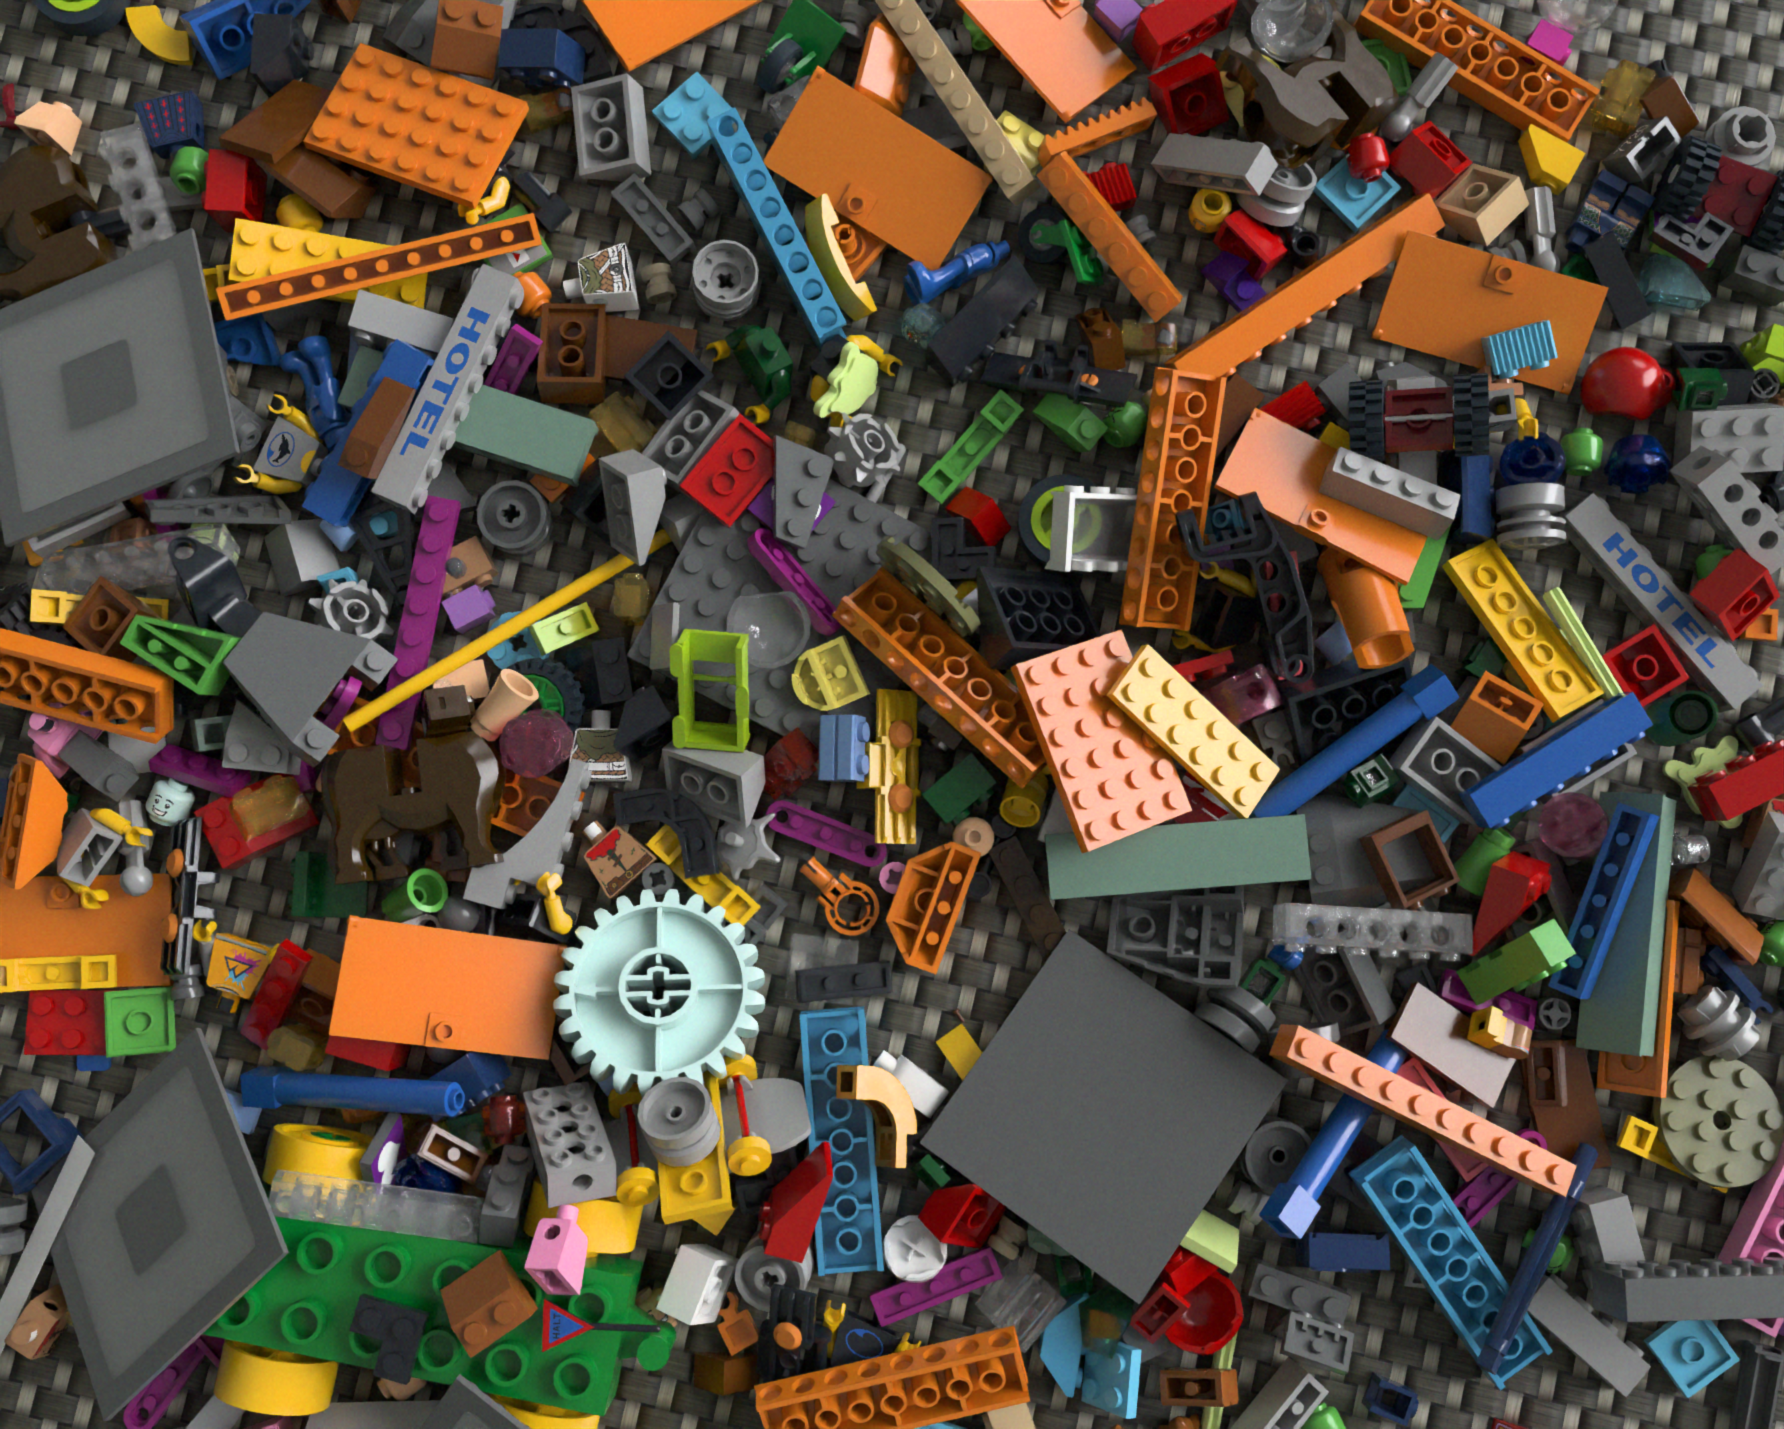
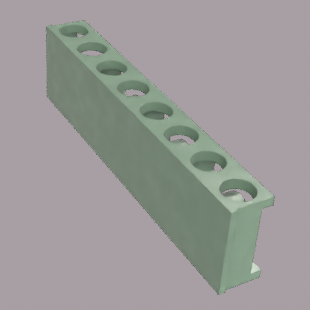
[337,345,599,487]
[1576,791,1676,1057]
[1044,814,1311,900]

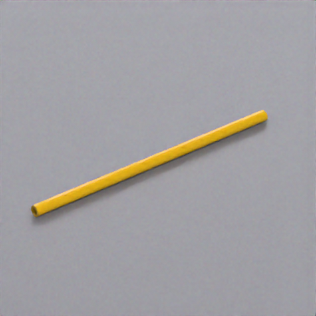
[342,528,672,732]

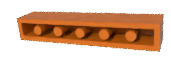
[1036,151,1183,323]

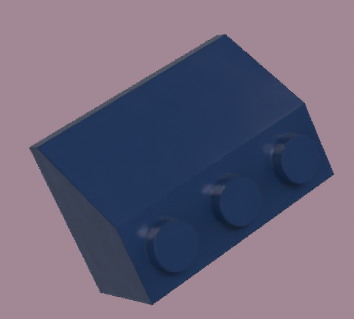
[1442,449,1495,544]

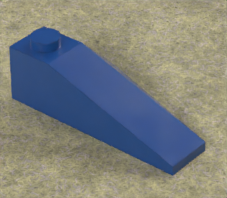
[179,0,312,80]

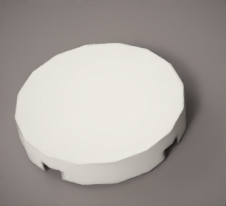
[883,1215,947,1283]

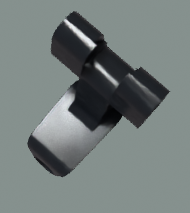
[1175,491,1314,684]
[167,536,346,730]

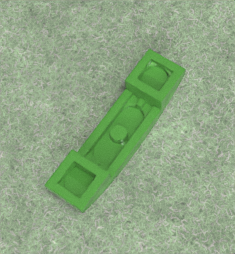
[918,389,1024,505]

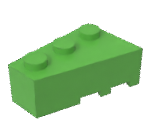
[1398,523,1452,614]
[120,615,242,695]
[1456,919,1576,1006]

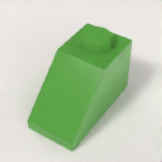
[1032,393,1108,453]

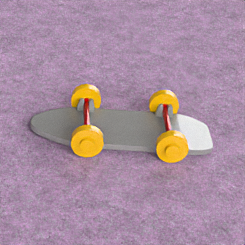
[571,1054,811,1207]

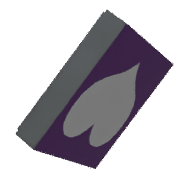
[359,1112,408,1208]

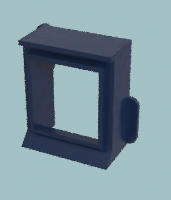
[0,1088,85,1196]
[1295,1231,1390,1274]

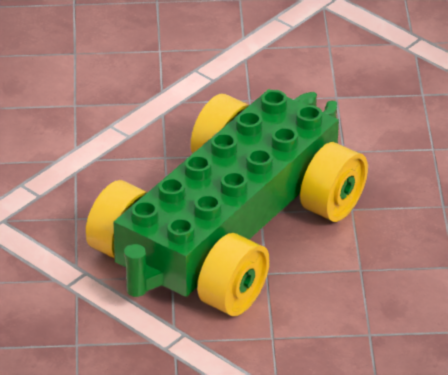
[203,1123,676,1429]

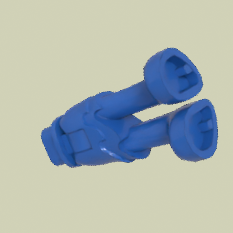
[903,240,1010,308]
[279,336,348,451]

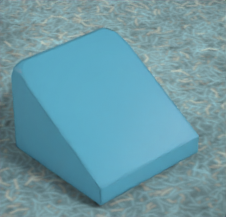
[317,567,359,595]

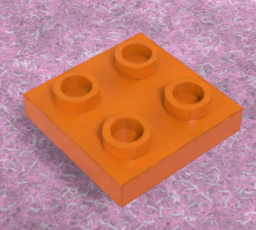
[806,211,889,283]

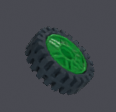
[488,658,585,754]

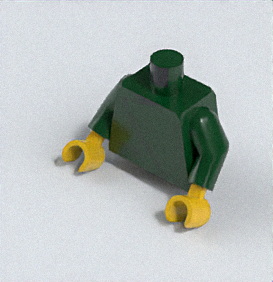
[706,324,793,424]

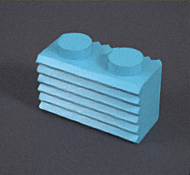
[1481,320,1558,379]

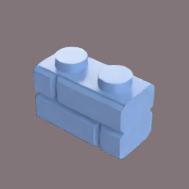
[818,715,870,782]

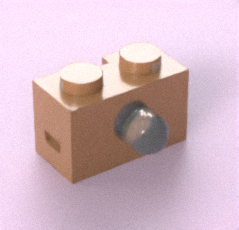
[441,536,499,601]

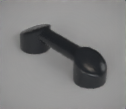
[968,814,1017,897]

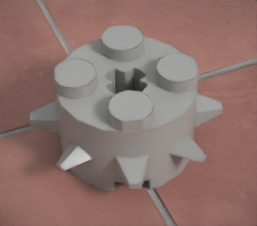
[824,412,900,488]
[308,579,394,641]

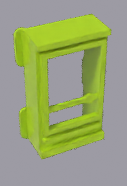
[669,629,750,753]

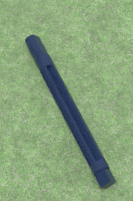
[1476,1143,1599,1375]

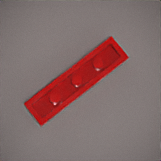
[240,939,313,1051]

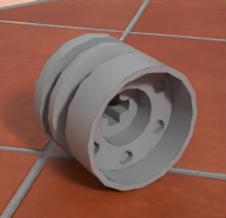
[692,240,759,321]
[1496,483,1566,551]

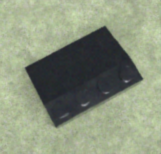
[976,566,1101,670]
[1275,657,1415,767]

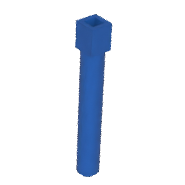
[1249,664,1460,818]
[1259,1030,1408,1239]
[240,1066,465,1116]

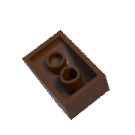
[536,303,606,404]

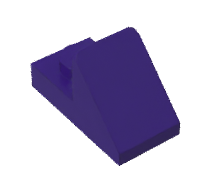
[1201,251,1266,313]

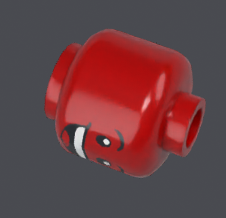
[1345,133,1390,183]

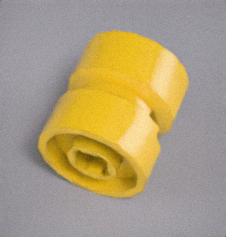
[999,772,1049,827]

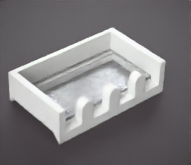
[1044,485,1137,572]

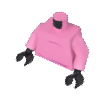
[28,702,125,795]

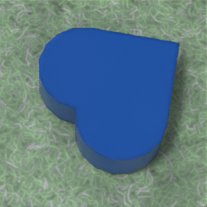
[1267,931,1305,971]

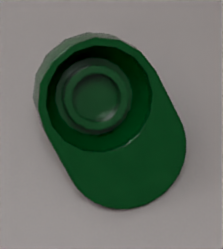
[1645,690,1719,747]

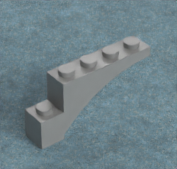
[463,759,592,909]

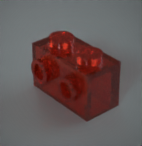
[763,727,819,800]

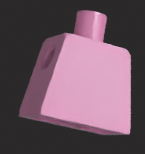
[524,1205,588,1295]

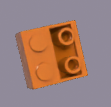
[1450,671,1544,765]

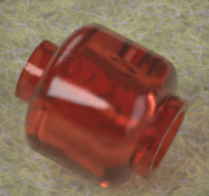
[482,1095,526,1144]

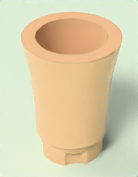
[470,669,539,742]

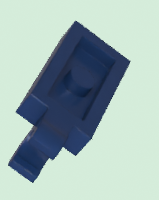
[1700,945,1773,1025]

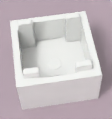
[656,1244,739,1325]

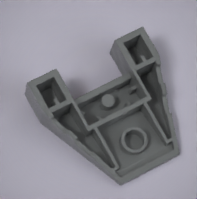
[222,612,398,768]

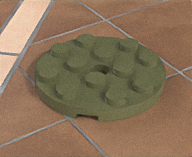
[876,535,981,637]
[1654,1055,1784,1188]

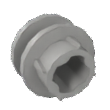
[1703,106,1776,168]
[1677,985,1761,1062]

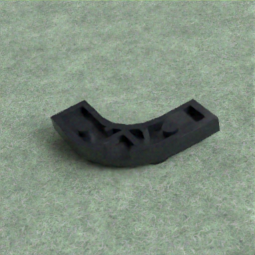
[508,3,613,84]
[613,788,720,879]

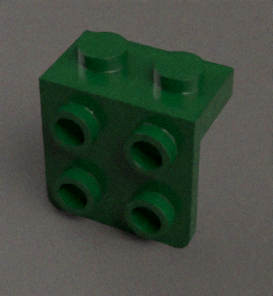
[288,851,371,918]

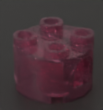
[1208,663,1284,726]
[499,709,574,778]
[1538,792,1610,860]

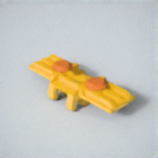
[857,689,922,844]

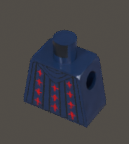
[134,90,204,164]

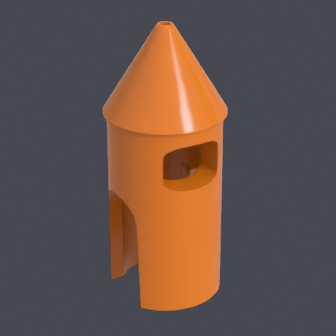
[1317,544,1414,669]

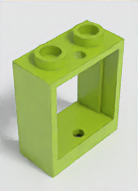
[1739,323,1784,386]

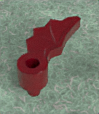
[0,83,20,131]

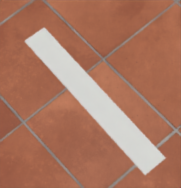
[0,1135,95,1355]

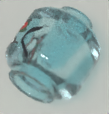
[901,303,947,350]

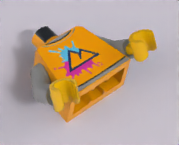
[192,919,280,1013]

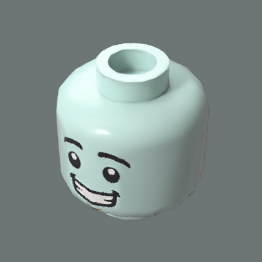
[145,778,195,827]

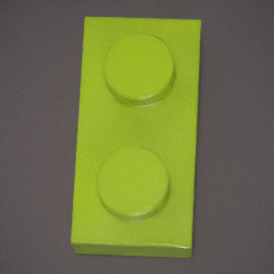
[528,602,599,656]

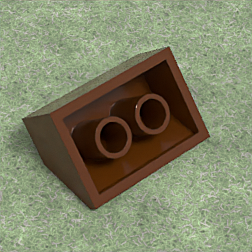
[256,141,378,219]

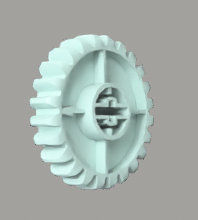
[553,889,765,1099]

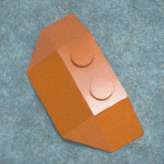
[854,13,916,117]
[0,754,68,889]
[885,841,981,974]

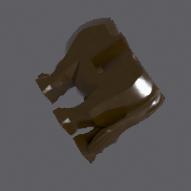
[1215,0,1399,171]
[0,145,119,309]
[321,731,507,885]

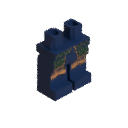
[1565,169,1656,254]

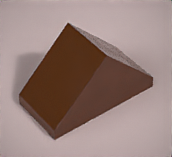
[694,1352,760,1396]

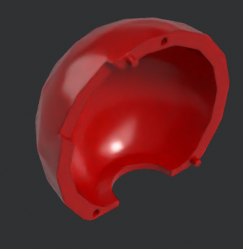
[1580,347,1665,421]
[1165,1271,1244,1356]

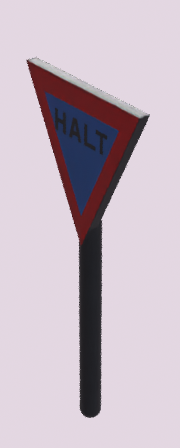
[542,1298,661,1352]

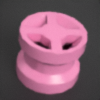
[879,862,905,894]

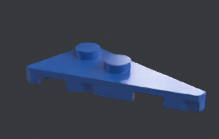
[214,313,281,367]

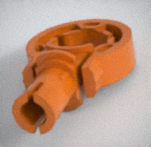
[799,856,879,936]

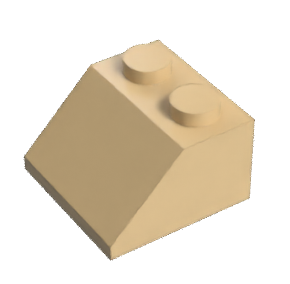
[1434,163,1529,246]

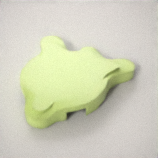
[813,342,878,418]
[1662,736,1743,829]

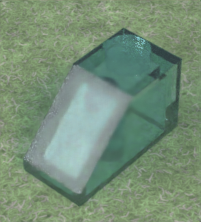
[1639,254,1711,311]

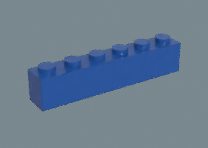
[302,339,435,527]
[1458,692,1653,830]
[1548,802,1660,999]

